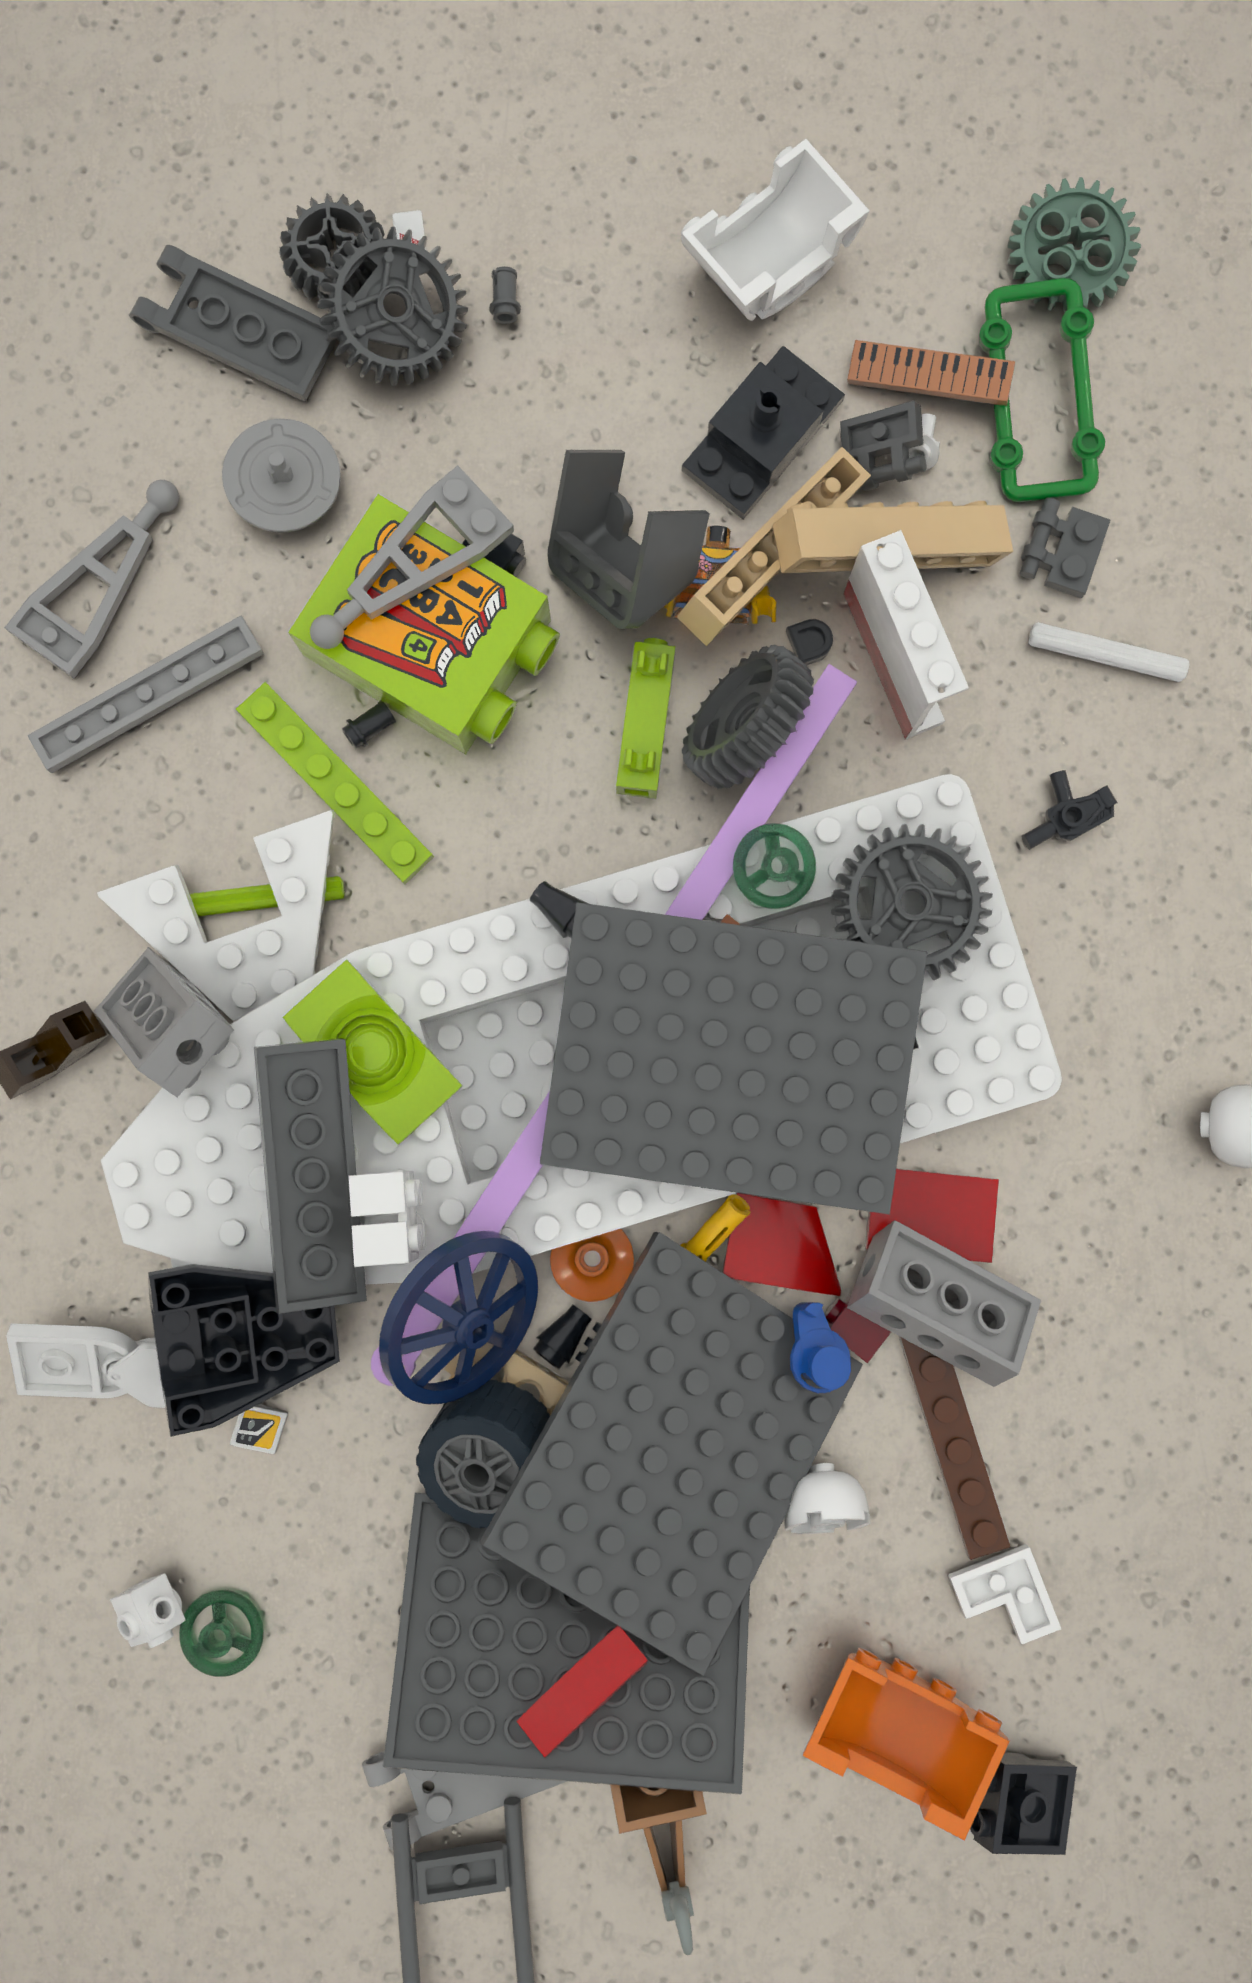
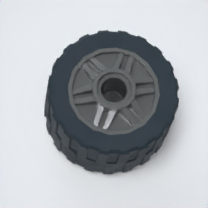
[416,1380,550,1529]

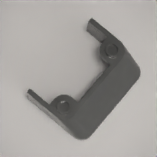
[547,450,710,629]

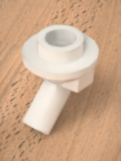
[909,414,940,471]

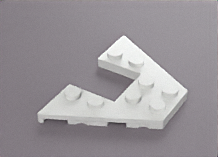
[97,810,335,1021]

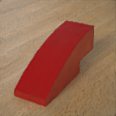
[516,1625,648,1758]

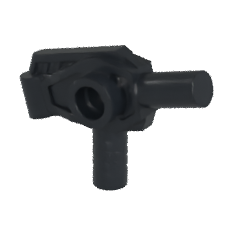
[1021,770,1118,850]

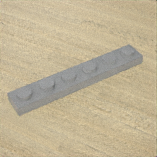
[27,615,264,773]

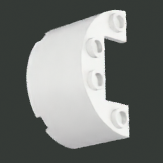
[681,139,870,321]

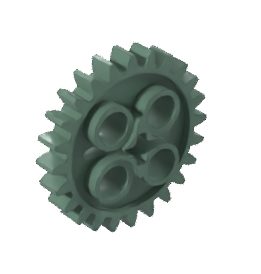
[1007,177,1141,314]

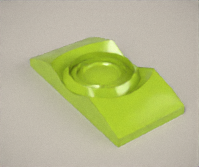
[282,959,463,1145]

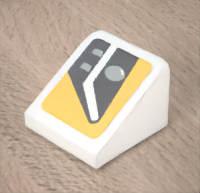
[230,1404,288,1454]

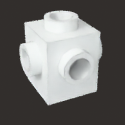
[110,1573,186,1648]

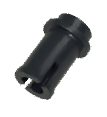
[342,700,396,749]

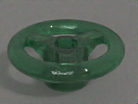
[733,823,816,909]
[179,1590,264,1677]

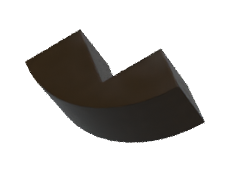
[0,1001,107,1100]

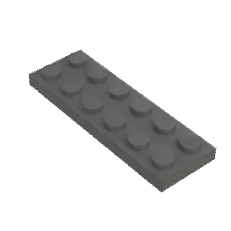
[254,1038,367,1314]

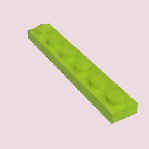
[236,682,434,885]

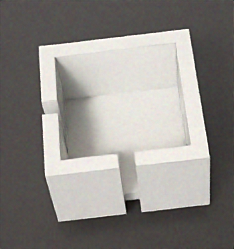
[349,1171,426,1267]

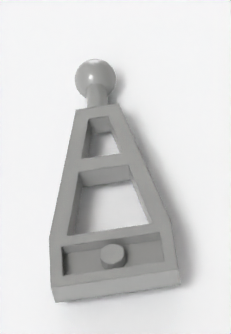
[310,465,514,649]
[4,480,179,679]

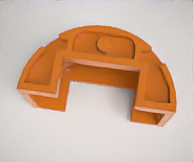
[803,1648,1010,1841]

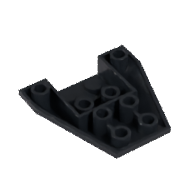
[148,1264,340,1437]

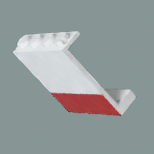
[843,530,969,740]

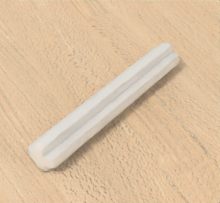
[1029,622,1189,682]

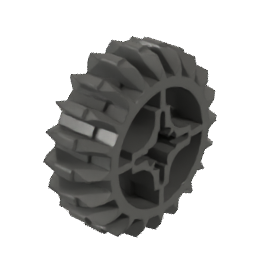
[279,193,385,300]

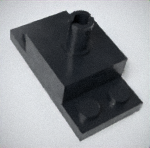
[682,346,845,520]

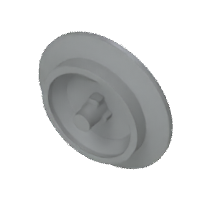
[222,419,341,532]

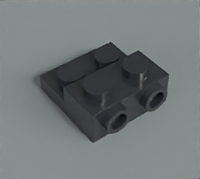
[970,1753,1077,1855]

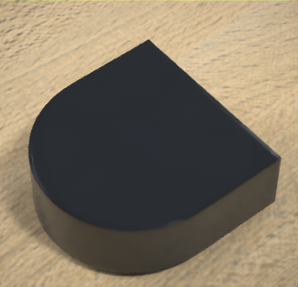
[786,619,833,665]

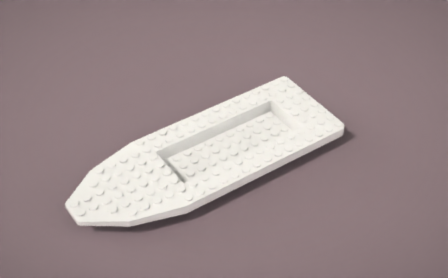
[101,774,1062,1284]

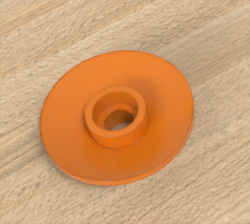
[550,1228,634,1302]

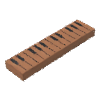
[847,340,1015,406]

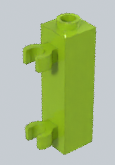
[616,638,676,799]

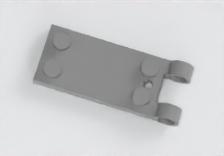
[362,1751,567,1850]

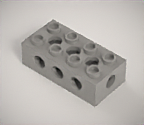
[94,947,234,1098]
[847,1220,1041,1387]

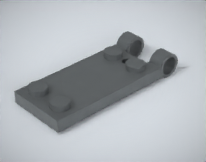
[129,245,338,402]

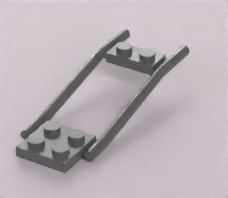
[391,1797,535,1983]

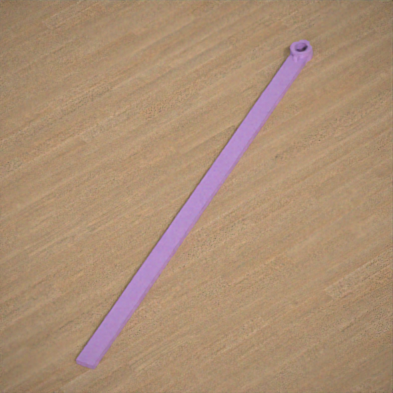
[371,664,857,1386]

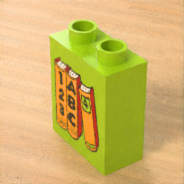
[288,494,560,755]

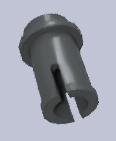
[489,266,521,324]

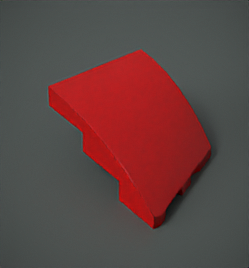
[722,1193,841,1296]

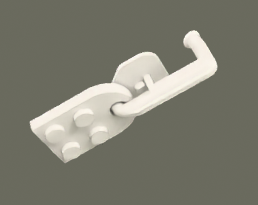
[6,1323,165,1408]

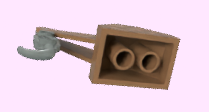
[610,1785,707,1955]

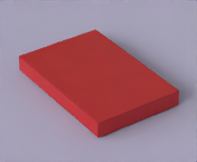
[865,1169,999,1263]

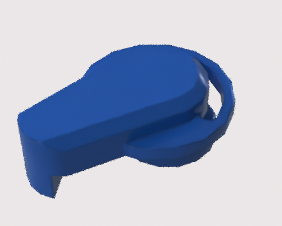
[790,1302,851,1393]

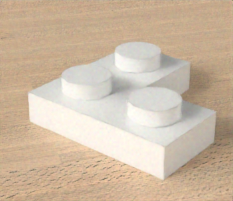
[948,1544,1061,1644]

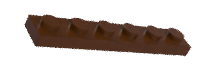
[899,1336,1011,1560]

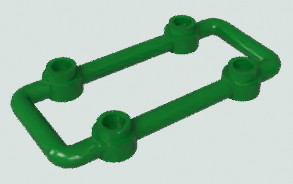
[979,278,1105,502]

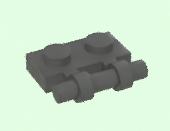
[840,400,927,491]
[1020,498,1111,599]

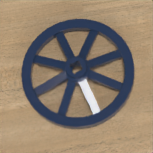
[379,1231,538,1405]

